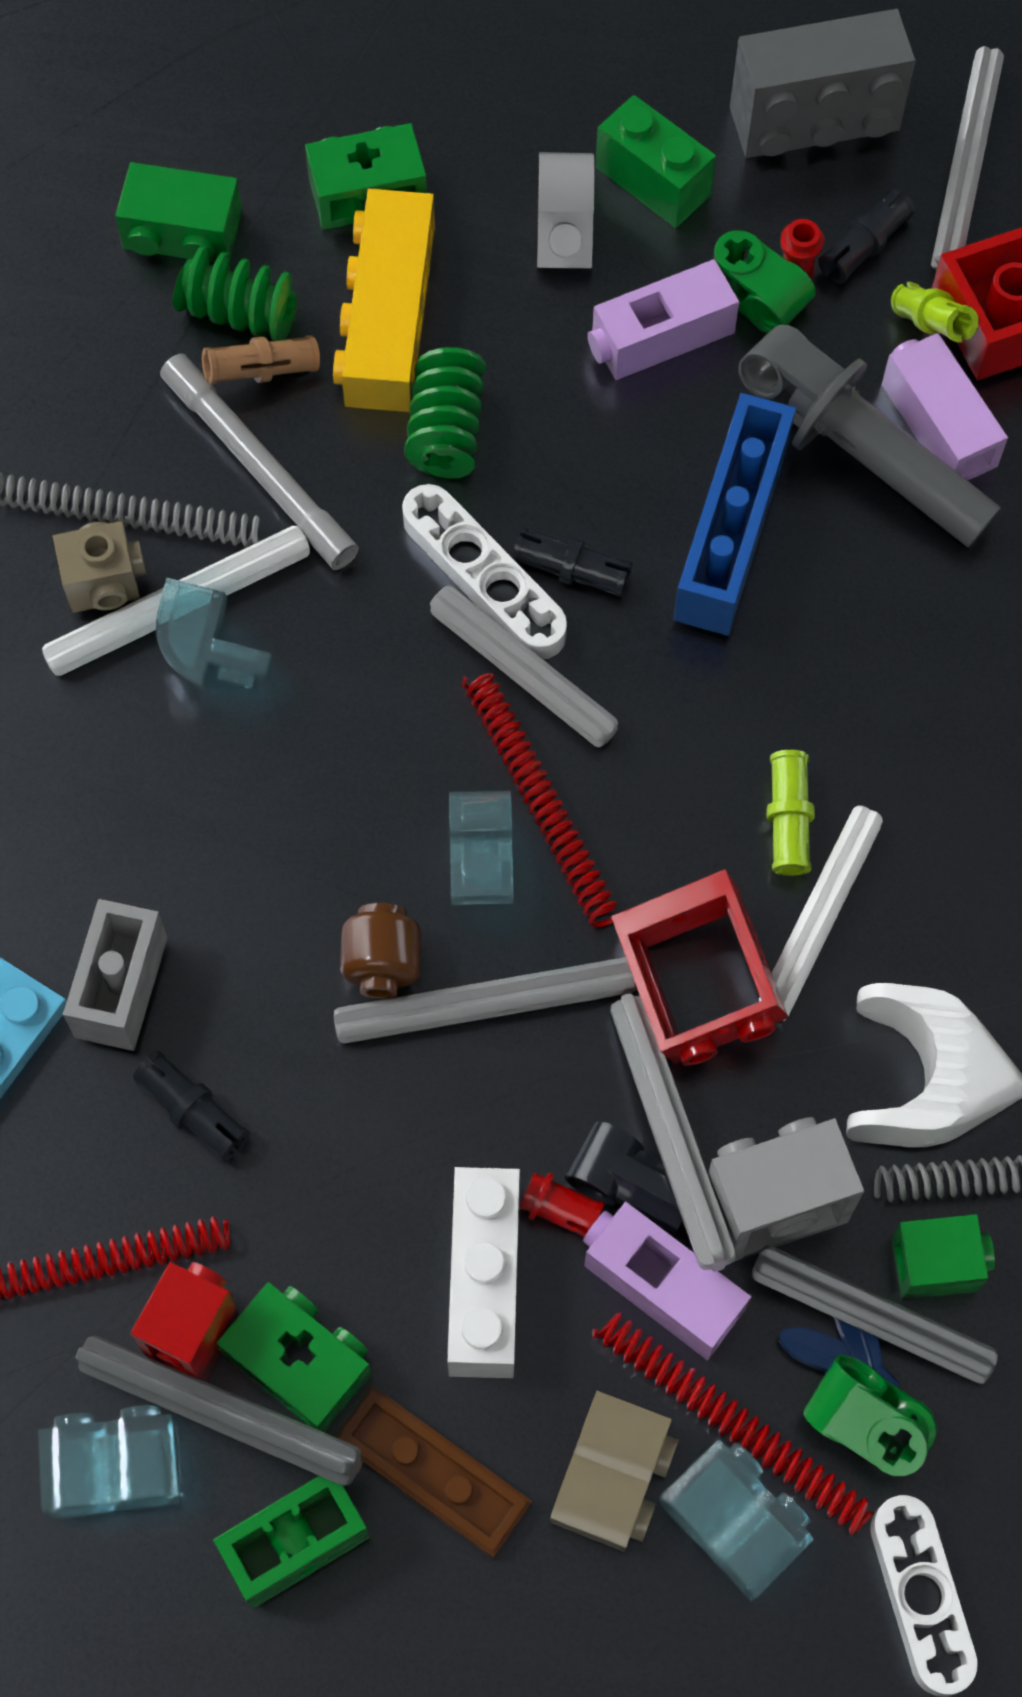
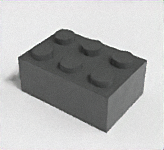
[730,9,916,159]

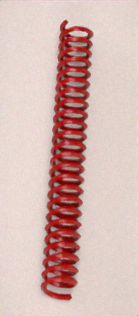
[461,673,618,927]
[0,1216,230,1300]
[592,1312,874,1535]

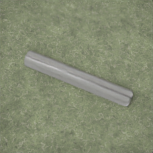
[430,586,618,747]

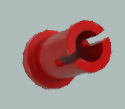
[780,219,825,280]
[519,1172,605,1239]

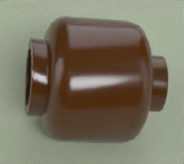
[340,903,421,999]

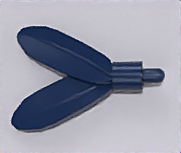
[779,1279,901,1388]

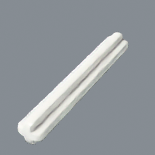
[759,806,883,1021]

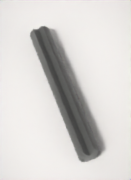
[752,1245,998,1384]

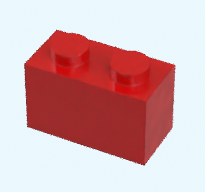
[130,1262,240,1382]

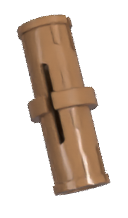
[202,335,320,385]

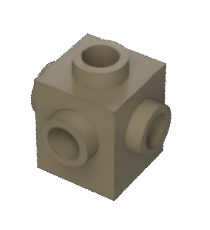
[53,521,147,613]

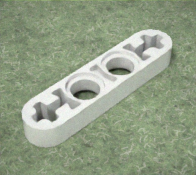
[402,484,567,659]

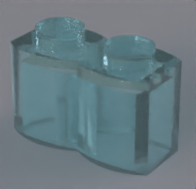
[38,1405,182,1519]
[658,1439,814,1601]

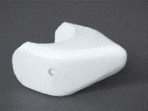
[846,983,1022,1147]

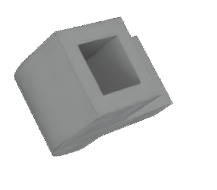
[537,152,594,268]

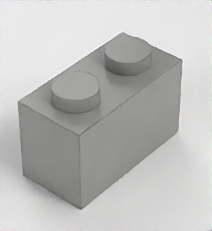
[63,899,168,1051]

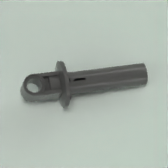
[738,325,1001,548]

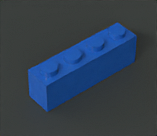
[673,393,796,636]

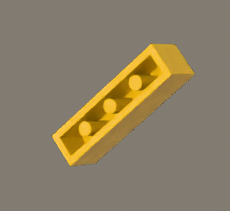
[333,189,435,412]

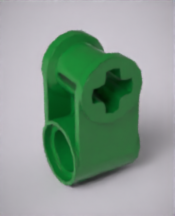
[714,230,816,334]
[803,1354,937,1476]

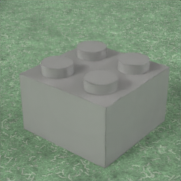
[708,1117,864,1261]

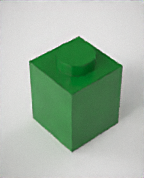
[891,1214,995,1300]

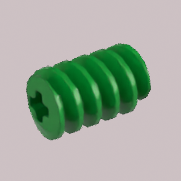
[172,245,297,341]
[404,348,486,479]

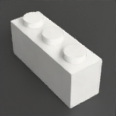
[447,1167,520,1379]

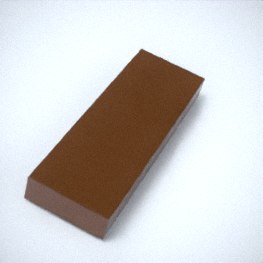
[334,1385,532,1560]

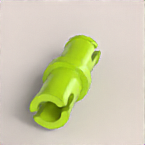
[891,281,979,343]
[766,750,815,876]

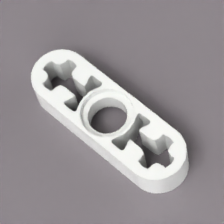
[870,1495,977,1697]

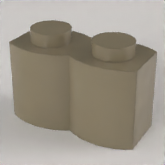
[550,1391,679,1552]

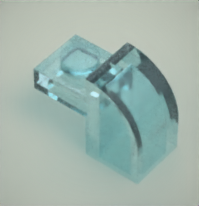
[156,578,273,690]
[449,790,513,905]

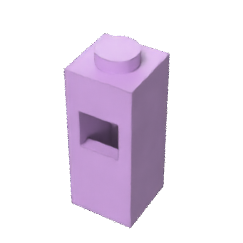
[588,259,739,380]
[882,333,1008,480]
[583,1201,751,1361]

